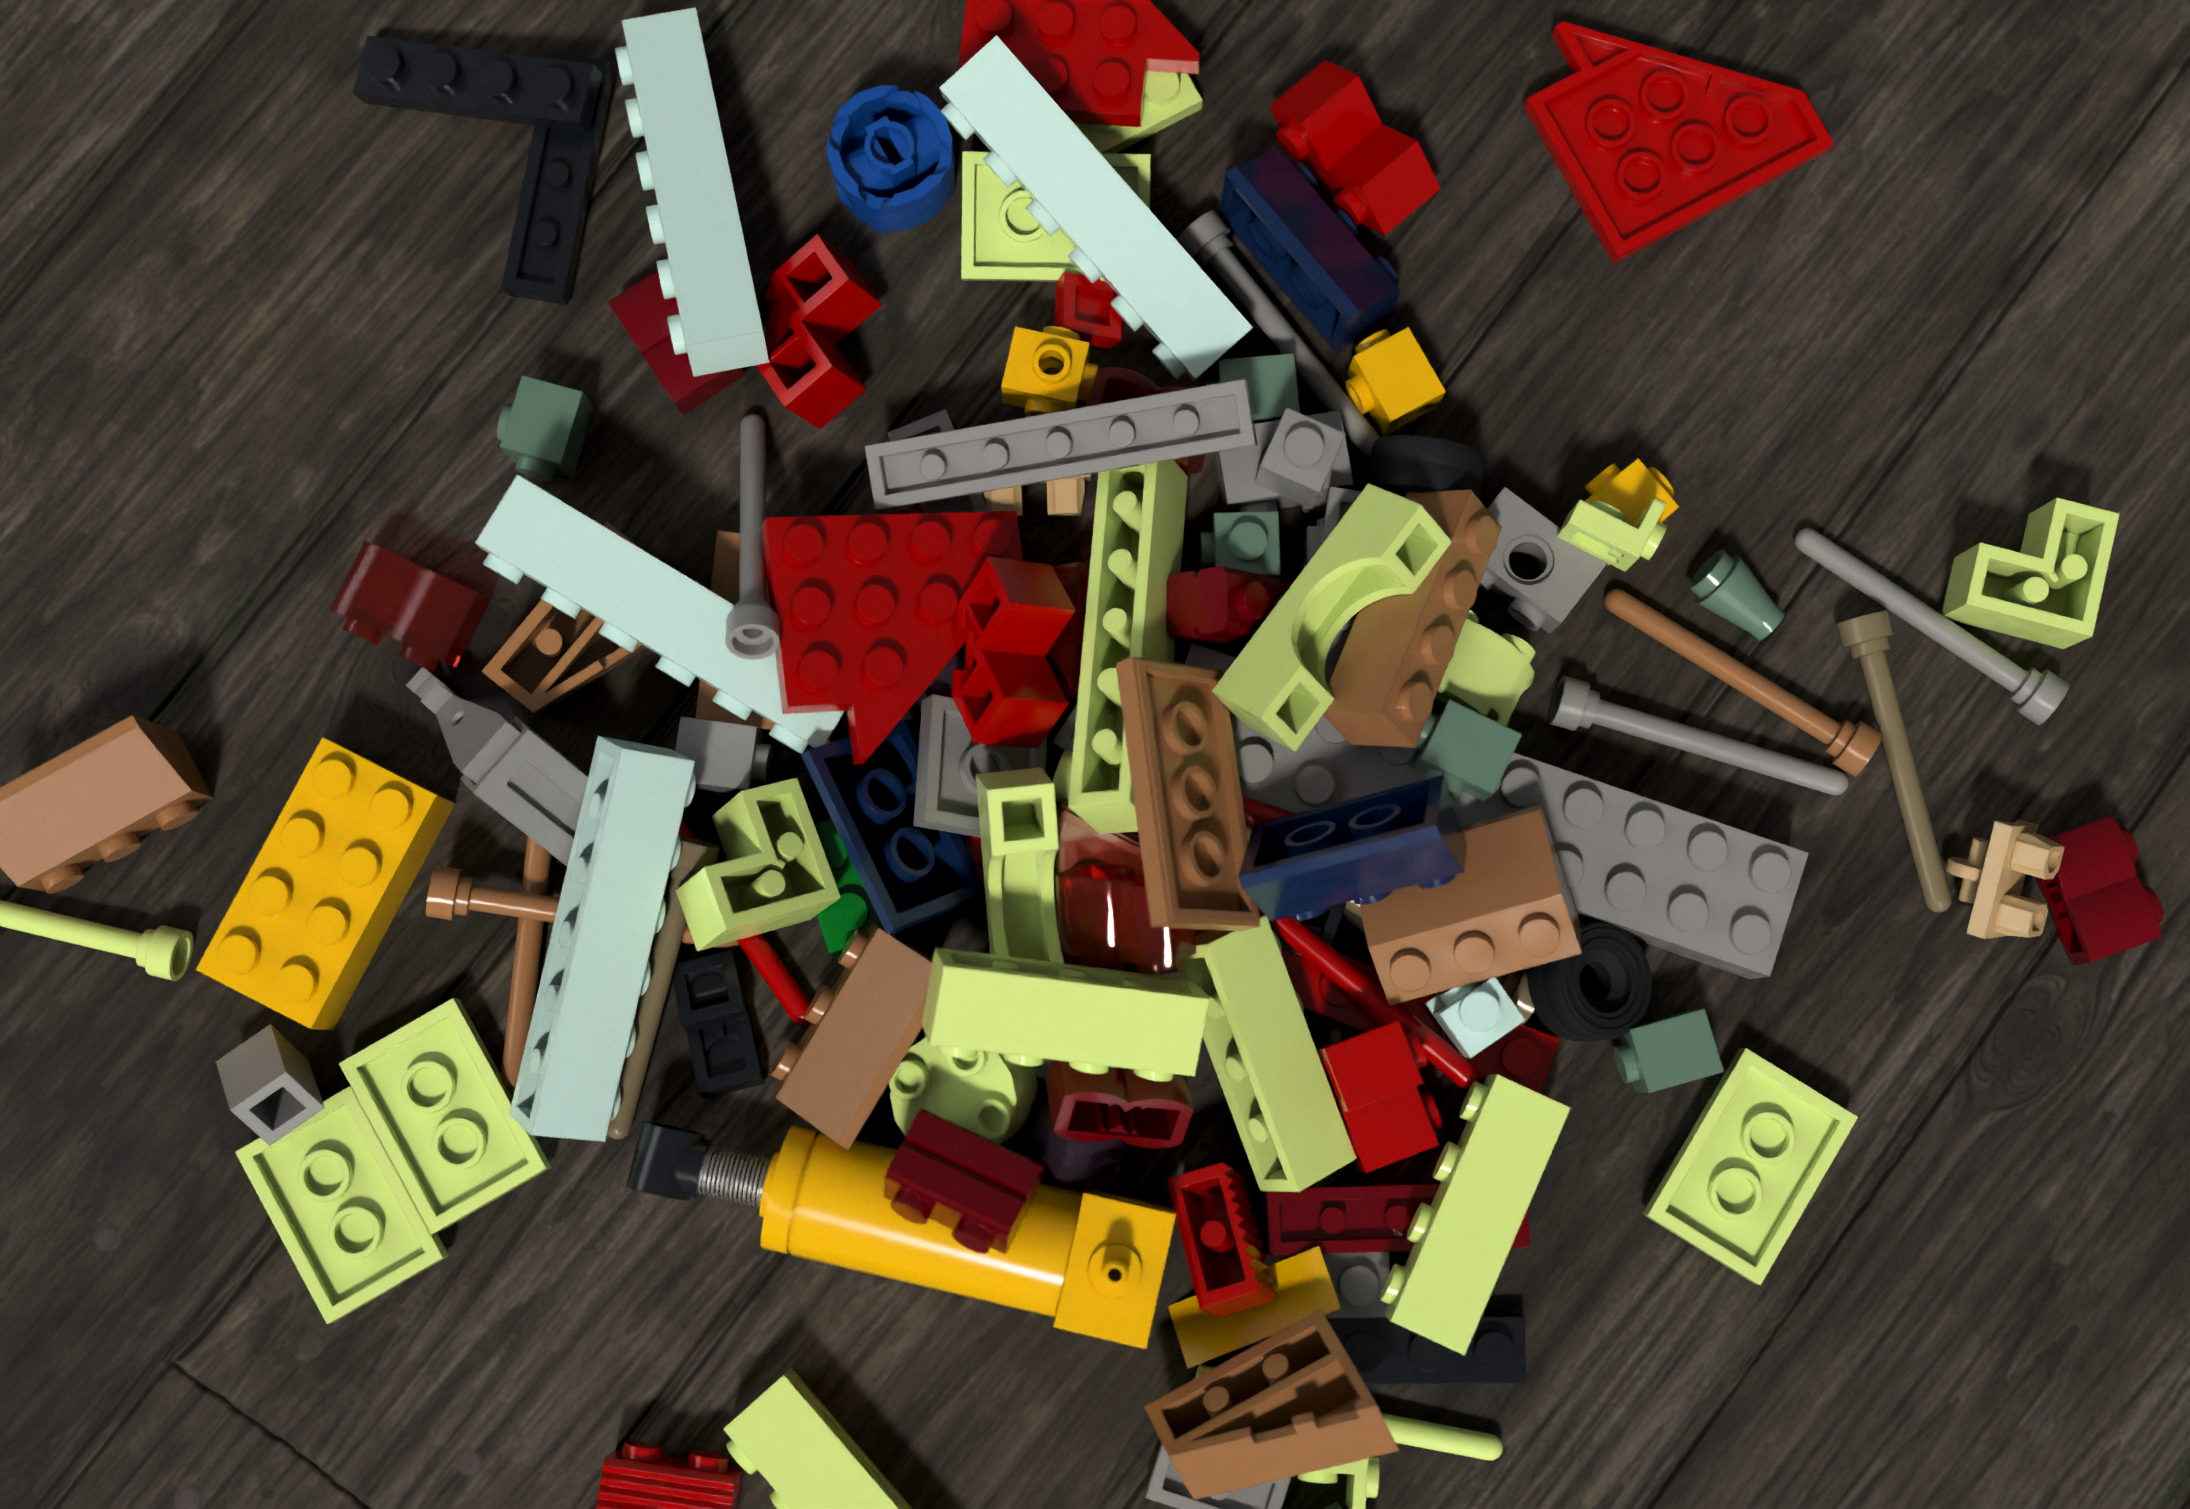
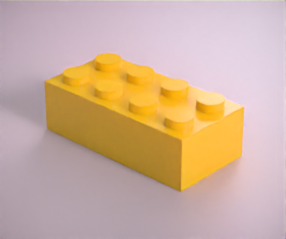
[196,737,455,1030]

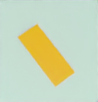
[1168,1246,1341,1369]

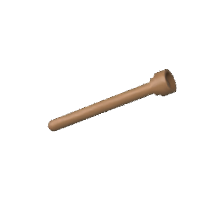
[1604,589,1883,777]
[501,836,552,1093]
[426,865,739,950]

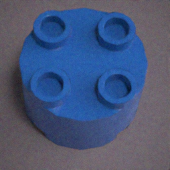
[826,85,956,234]

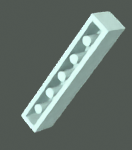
[615,7,769,377]
[939,35,1253,381]
[475,475,844,754]
[509,736,696,1142]

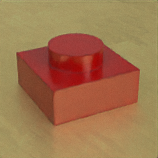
[1055,271,1122,350]

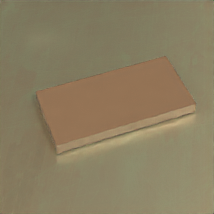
[1116,656,1260,931]

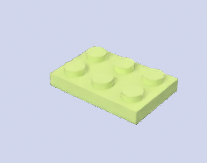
[961,151,1151,282]
[339,998,551,1235]
[1642,1048,1858,1286]
[235,1086,449,1324]

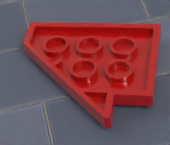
[958,0,1200,127]
[1523,21,1834,264]
[761,511,1023,765]

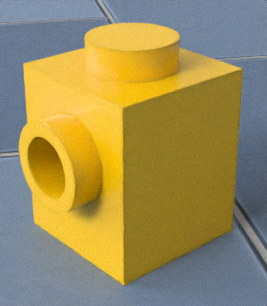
[1345,327,1446,437]
[1584,458,1679,566]

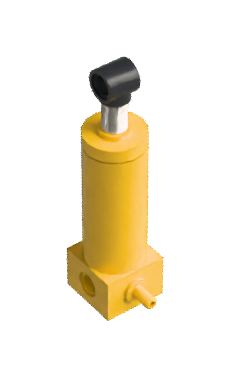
[626,1121,1176,1349]

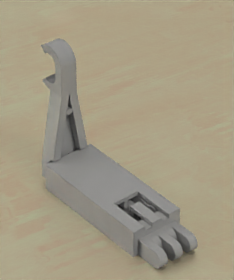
[406,667,669,897]

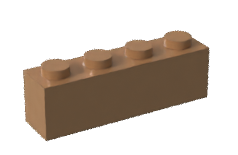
[1323,490,1502,748]

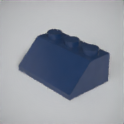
[1219,150,1401,355]
[801,719,985,937]
[1238,775,1467,921]

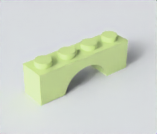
[1211,483,1452,752]
[976,767,1064,964]

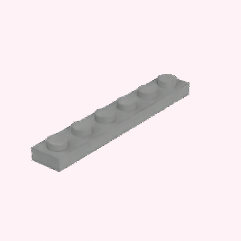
[865,379,1258,510]

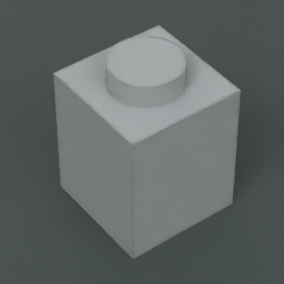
[1255,407,1346,509]
[675,717,773,794]
[216,1024,325,1146]

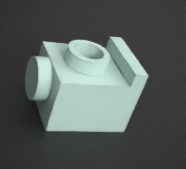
[1425,977,1525,1058]

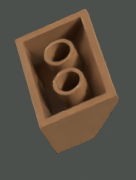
[0,715,213,894]
[1359,805,1582,1006]
[770,921,933,1150]

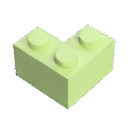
[1942,498,2120,649]
[676,778,841,951]

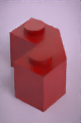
[1269,60,1441,235]
[756,234,883,429]
[951,556,1076,748]
[1318,1020,1443,1173]

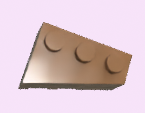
[482,522,646,715]
[1145,1309,1399,1500]

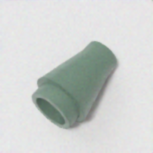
[1688,550,1785,641]

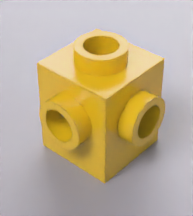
[1001,326,1099,416]

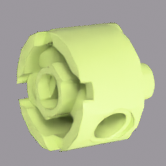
[1431,610,1536,727]
[889,1037,1038,1145]

